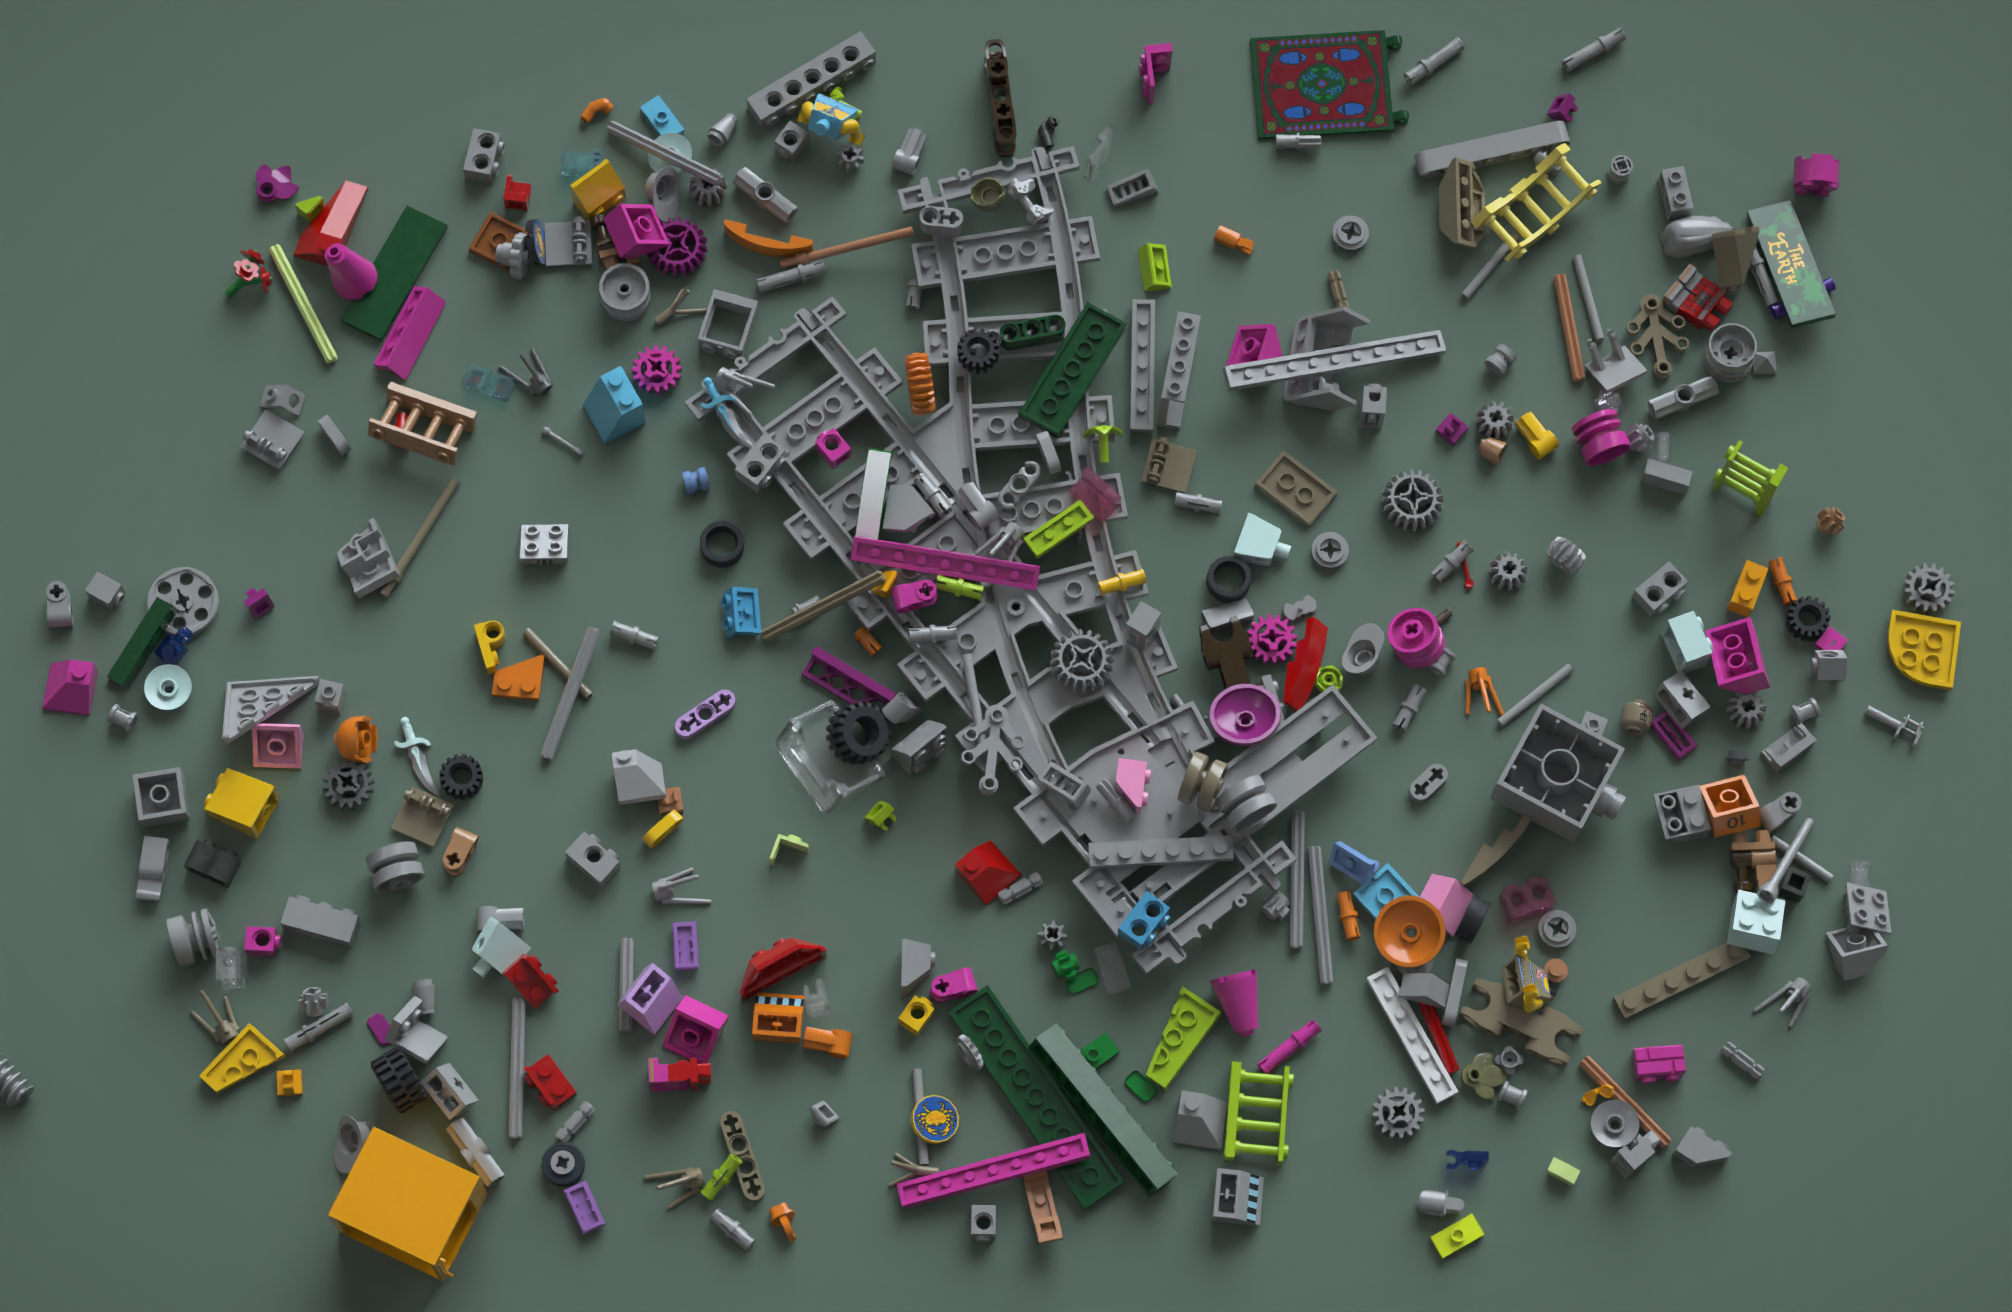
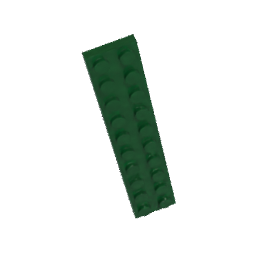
[948,985,1124,1210]

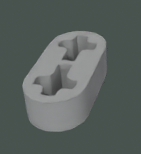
[317,415,351,456]
[1035,431,1061,475]
[1409,764,1448,803]

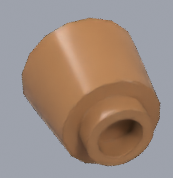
[1478,437,1508,466]

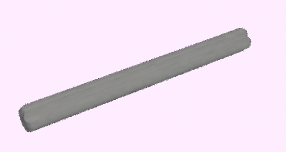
[606,121,722,186]
[540,627,600,760]
[1290,810,1305,949]
[1308,846,1333,985]
[509,997,526,1139]

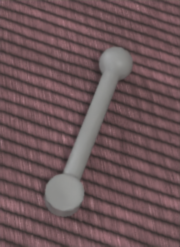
[542,427,584,457]

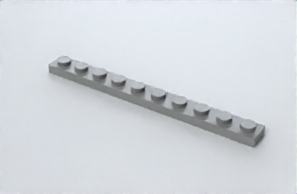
[1223,330,1446,391]

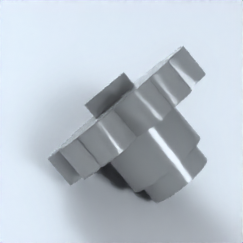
[495,232,530,280]

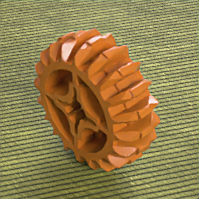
[905,352,935,416]

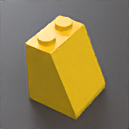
[204,768,280,840]

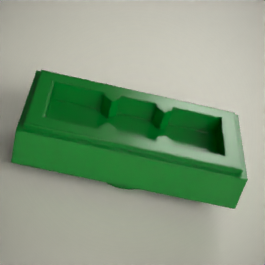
[1081,1032,1120,1069]

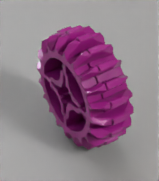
[647,216,708,278]

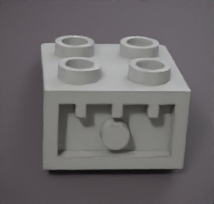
[385,996,448,1063]

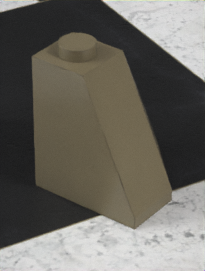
[1712,226,1760,291]

